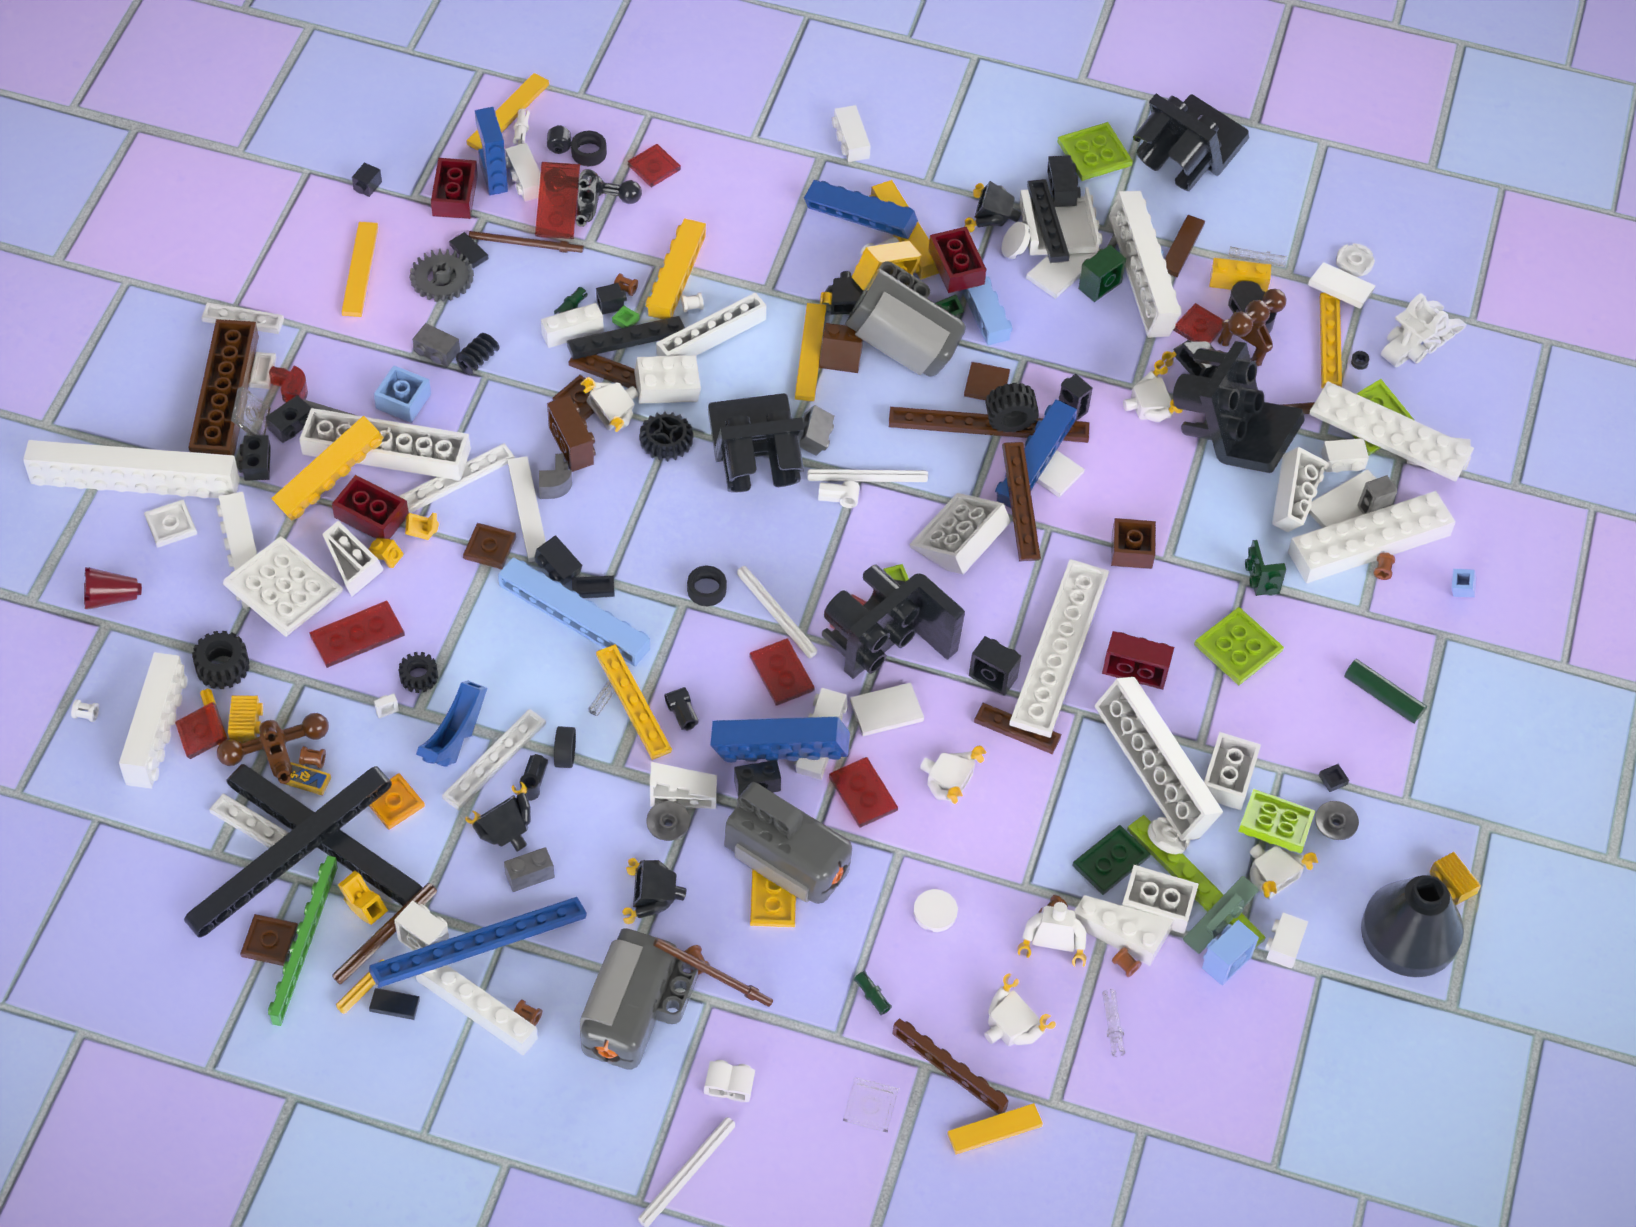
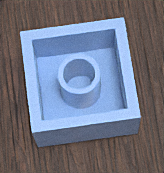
[374,366,431,423]
[1202,920,1259,985]

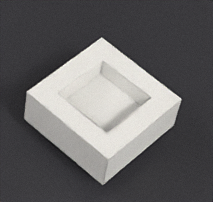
[374,693,399,719]

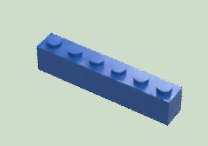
[804,180,918,239]
[995,399,1077,508]

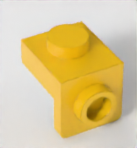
[405,512,439,540]
[368,538,403,568]

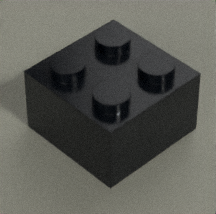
[969,636,1022,696]

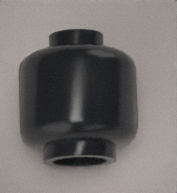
[547,125,571,154]

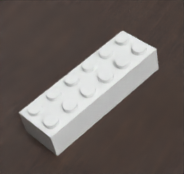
[119,652,188,789]

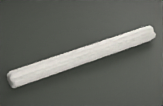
[807,469,928,482]
[737,566,817,658]
[638,1117,735,1227]

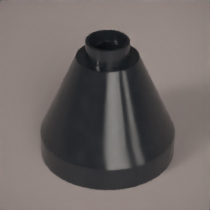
[1361,875,1464,977]

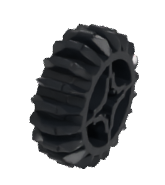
[639,411,694,462]

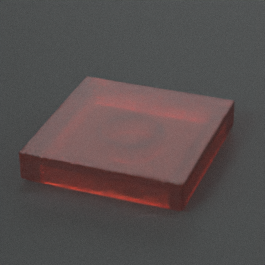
[628,144,681,188]
[1173,303,1224,344]
[175,702,228,759]

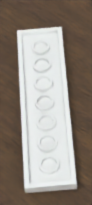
[1309,381,1474,482]

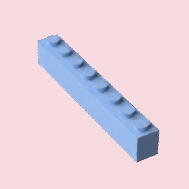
[498,557,650,667]

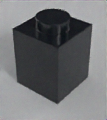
[352,162,382,197]
[596,283,627,315]

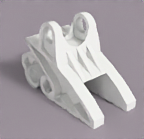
[1381,293,1467,368]

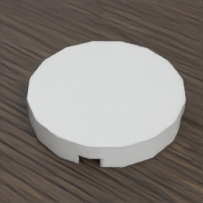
[1001,222,1031,259]
[1336,243,1375,277]
[1147,817,1190,855]
[913,889,958,932]

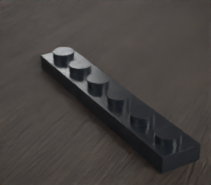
[1027,179,1070,263]
[567,316,685,360]

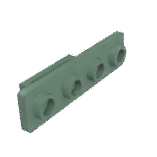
[1183,876,1259,954]

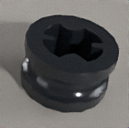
[1351,351,1370,370]

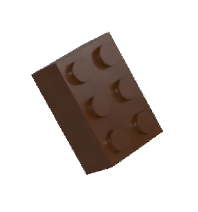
[547,395,596,472]

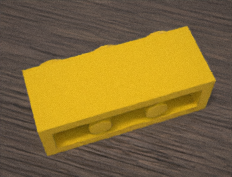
[1209,258,1271,292]

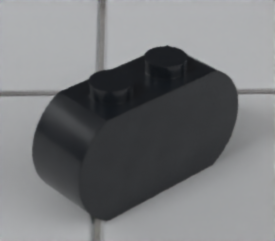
[1228,281,1277,333]

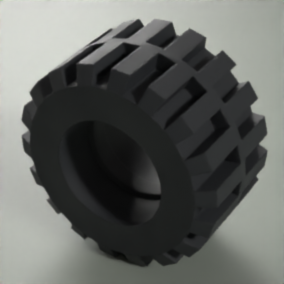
[985,383,1039,433]
[192,630,250,689]

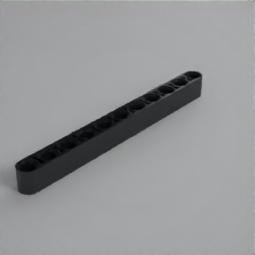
[226,764,423,907]
[184,766,392,938]

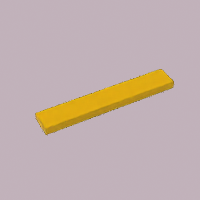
[466,73,549,151]
[341,222,379,317]
[1319,292,1342,388]
[795,303,826,402]
[596,644,672,760]

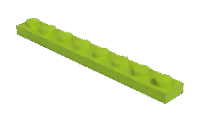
[1127,815,1266,948]

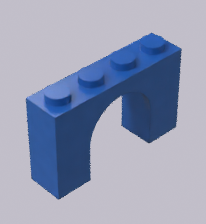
[474,107,508,195]

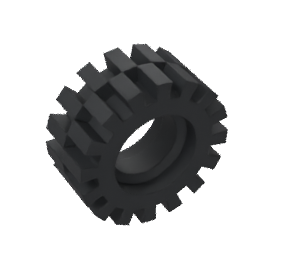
[398,652,438,693]

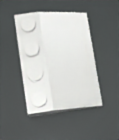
[909,493,1011,575]

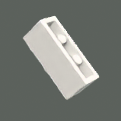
[831,105,871,162]
[505,143,546,202]
[541,303,604,348]

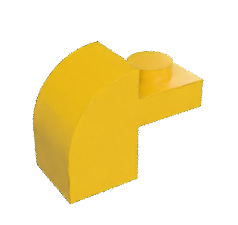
[338,871,388,925]

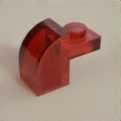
[269,365,308,402]

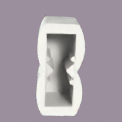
[704,1060,755,1102]

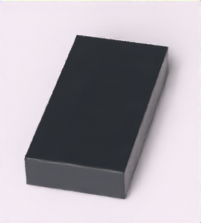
[449,232,489,268]
[572,575,615,598]
[369,988,420,1020]

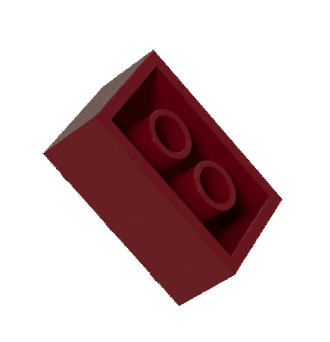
[431,158,478,219]
[928,226,987,293]
[332,475,409,539]
[1102,631,1175,690]

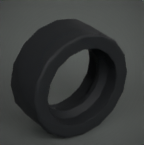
[571,130,607,167]
[687,565,727,607]
[554,726,576,768]

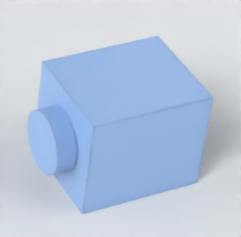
[1452,569,1476,598]

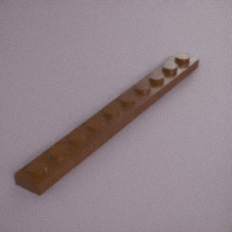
[888,407,1090,443]

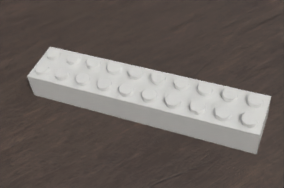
[23,440,240,498]

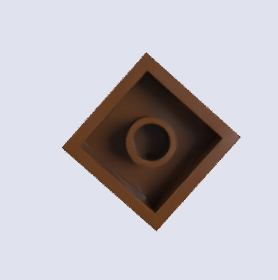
[1111,518,1156,569]

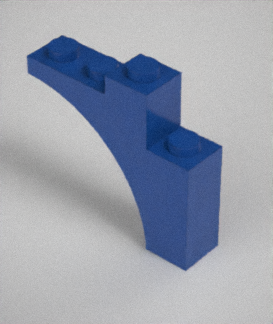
[416,680,488,767]

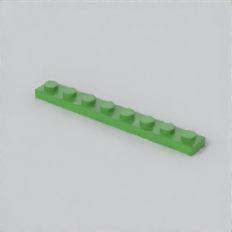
[268,856,338,1026]

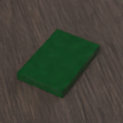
[1072,825,1151,895]

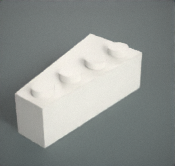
[1272,447,1330,532]
[793,688,848,780]
[1075,895,1174,966]

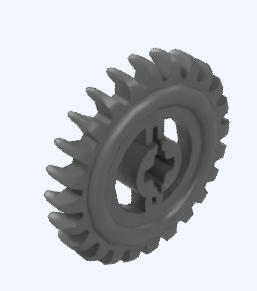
[409,248,474,302]

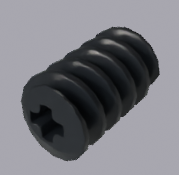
[456,332,500,375]

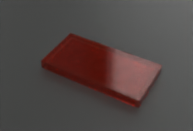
[535,162,580,239]
[309,600,405,668]

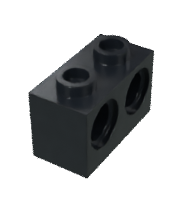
[1059,374,1093,421]
[239,435,271,481]

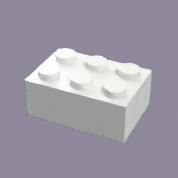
[634,355,701,404]
[1204,732,1261,810]
[1122,865,1198,934]

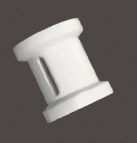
[681,292,704,313]
[71,699,99,722]

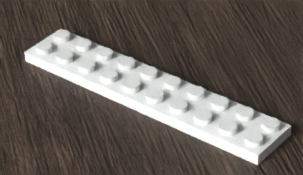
[1010,559,1109,738]

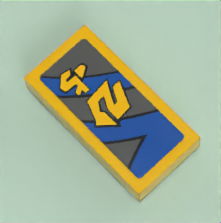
[286,762,331,796]

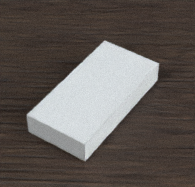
[249,352,277,389]

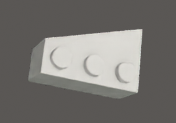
[323,521,383,597]
[650,762,717,809]

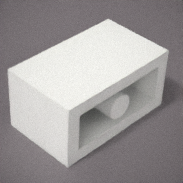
[1321,438,1369,473]
[1265,912,1309,969]

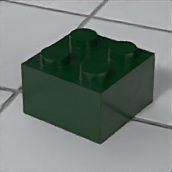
[1078,245,1126,303]

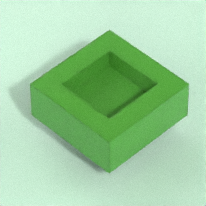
[612,306,640,328]

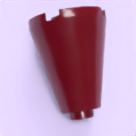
[84,567,142,610]

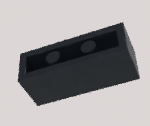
[1047,155,1081,207]

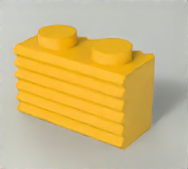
[228,695,263,742]
[1430,851,1481,905]

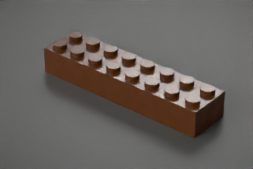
[188,319,259,456]

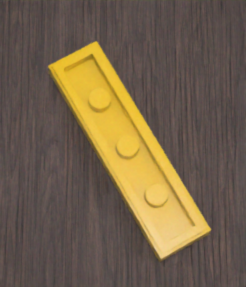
[947,1103,1043,1155]

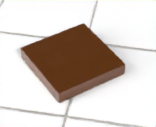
[964,362,1010,400]
[552,374,595,420]
[463,523,516,569]
[240,914,298,966]

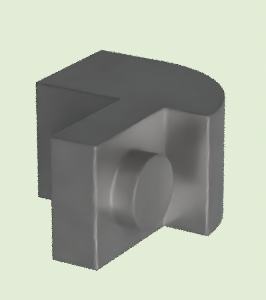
[539,453,572,499]

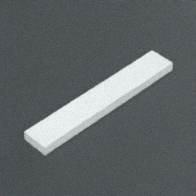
[399,443,515,513]
[507,456,546,562]
[442,708,546,811]

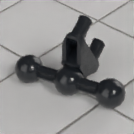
[544,168,642,227]

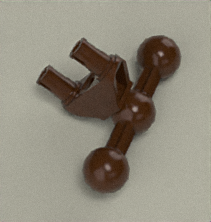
[1217,288,1287,366]
[216,713,329,784]

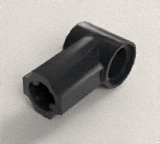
[664,687,698,731]
[519,754,548,801]

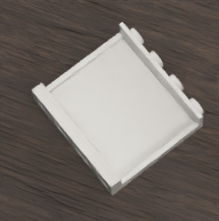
[1019,187,1102,255]

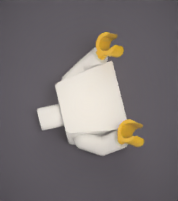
[1123,360,1183,422]
[580,377,638,432]
[920,745,987,805]
[1249,844,1318,899]
[1017,902,1087,967]
[984,973,1056,1046]

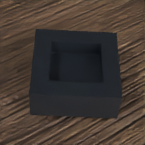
[1319,763,1350,792]

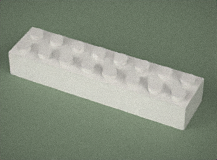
[1109,191,1182,338]
[299,408,471,481]
[1288,491,1456,584]
[1094,677,1223,841]

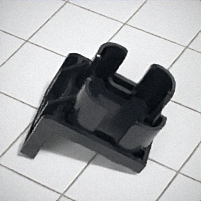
[1133,93,1250,191]
[1173,341,1305,473]
[707,393,804,493]
[822,564,965,679]

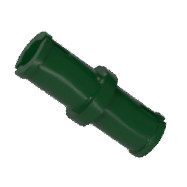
[554,287,588,314]
[854,971,892,1015]

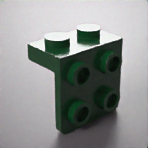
[1245,540,1287,596]

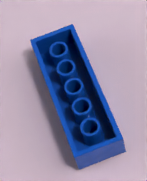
[710,717,850,763]

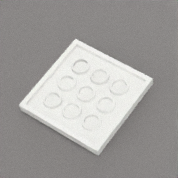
[223,536,343,637]

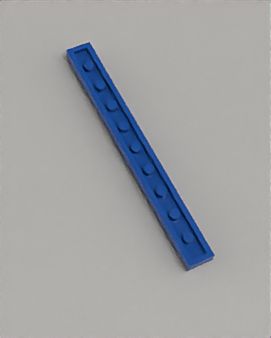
[369,897,587,988]

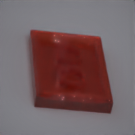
[749,638,815,706]
[829,757,898,828]

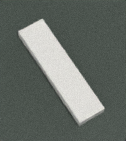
[201,302,284,334]
[209,793,289,848]

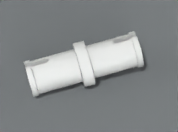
[513,109,530,145]

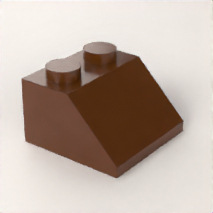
[819,323,864,373]

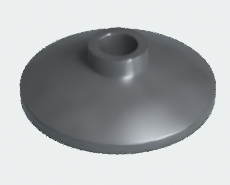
[646,801,690,841]
[1315,801,1359,840]

